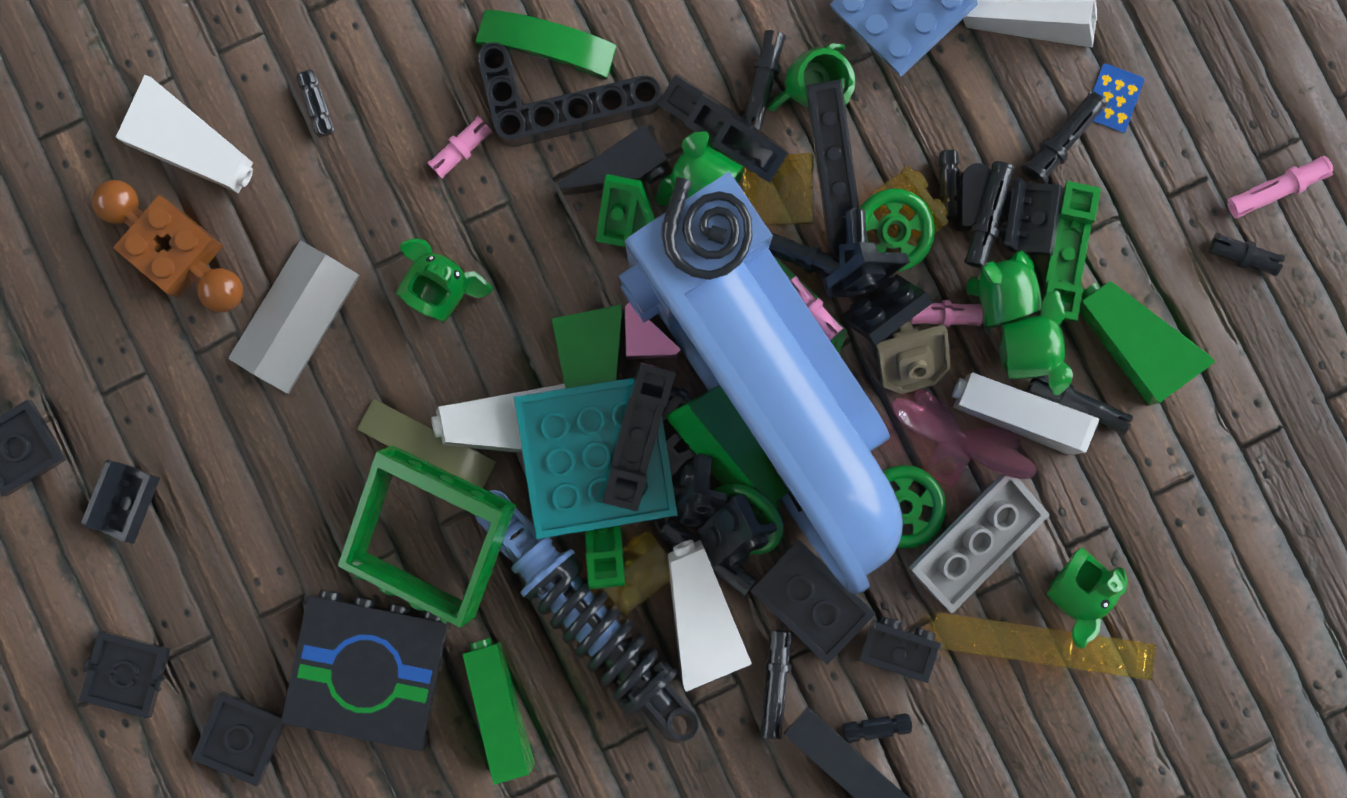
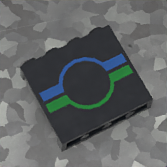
[281,589,452,751]

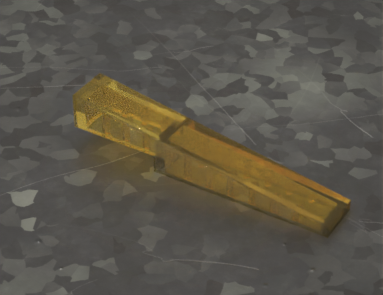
[933,612,1156,680]

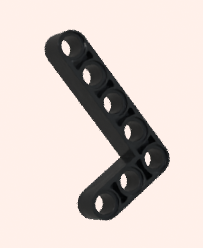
[478,42,661,147]

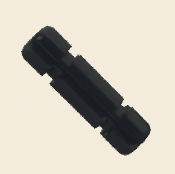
[296,70,334,137]
[939,150,961,218]
[842,713,913,743]

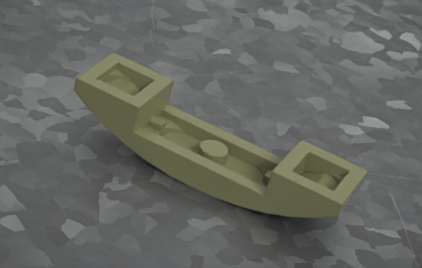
[357,399,497,488]

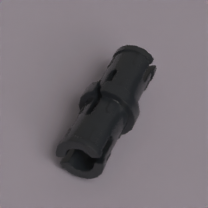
[1208,233,1285,276]

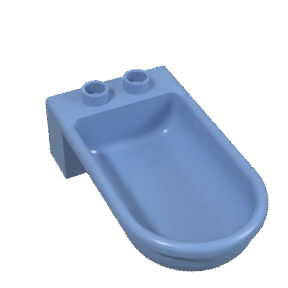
[618,171,903,594]

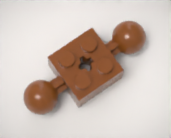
[92,180,243,313]

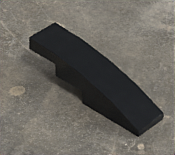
[658,74,789,183]
[783,706,909,798]

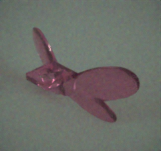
[892,389,1037,486]

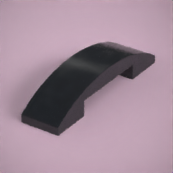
[602,362,676,512]

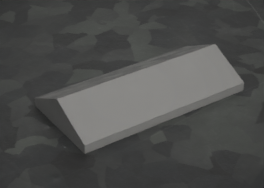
[228,240,360,394]
[909,468,1050,614]

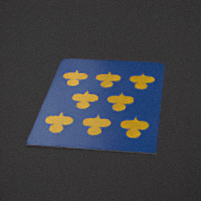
[1093,64,1144,133]

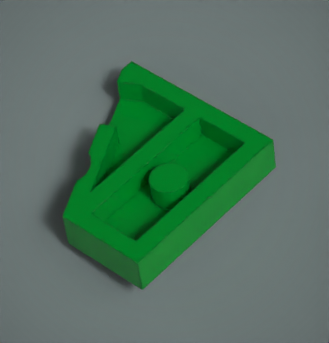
[596,174,655,247]

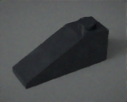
[557,125,668,195]

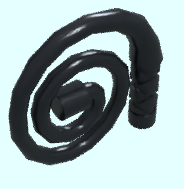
[661,177,753,280]

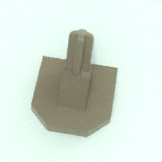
[876,320,951,394]

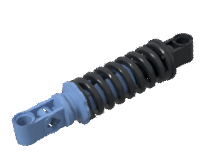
[475,490,699,743]

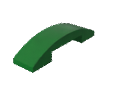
[476,9,617,79]
[1042,181,1101,322]
[585,525,625,590]

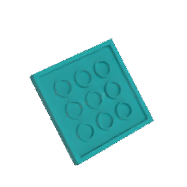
[513,378,677,539]

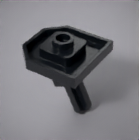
[824,208,910,297]

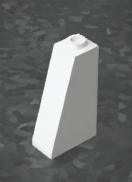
[963,0,1097,47]
[116,75,253,193]
[952,372,1099,455]
[431,384,565,453]
[668,540,752,692]

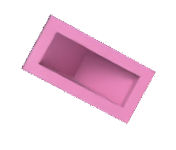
[625,302,681,359]

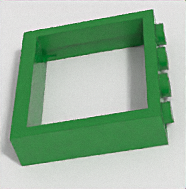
[338,445,516,628]

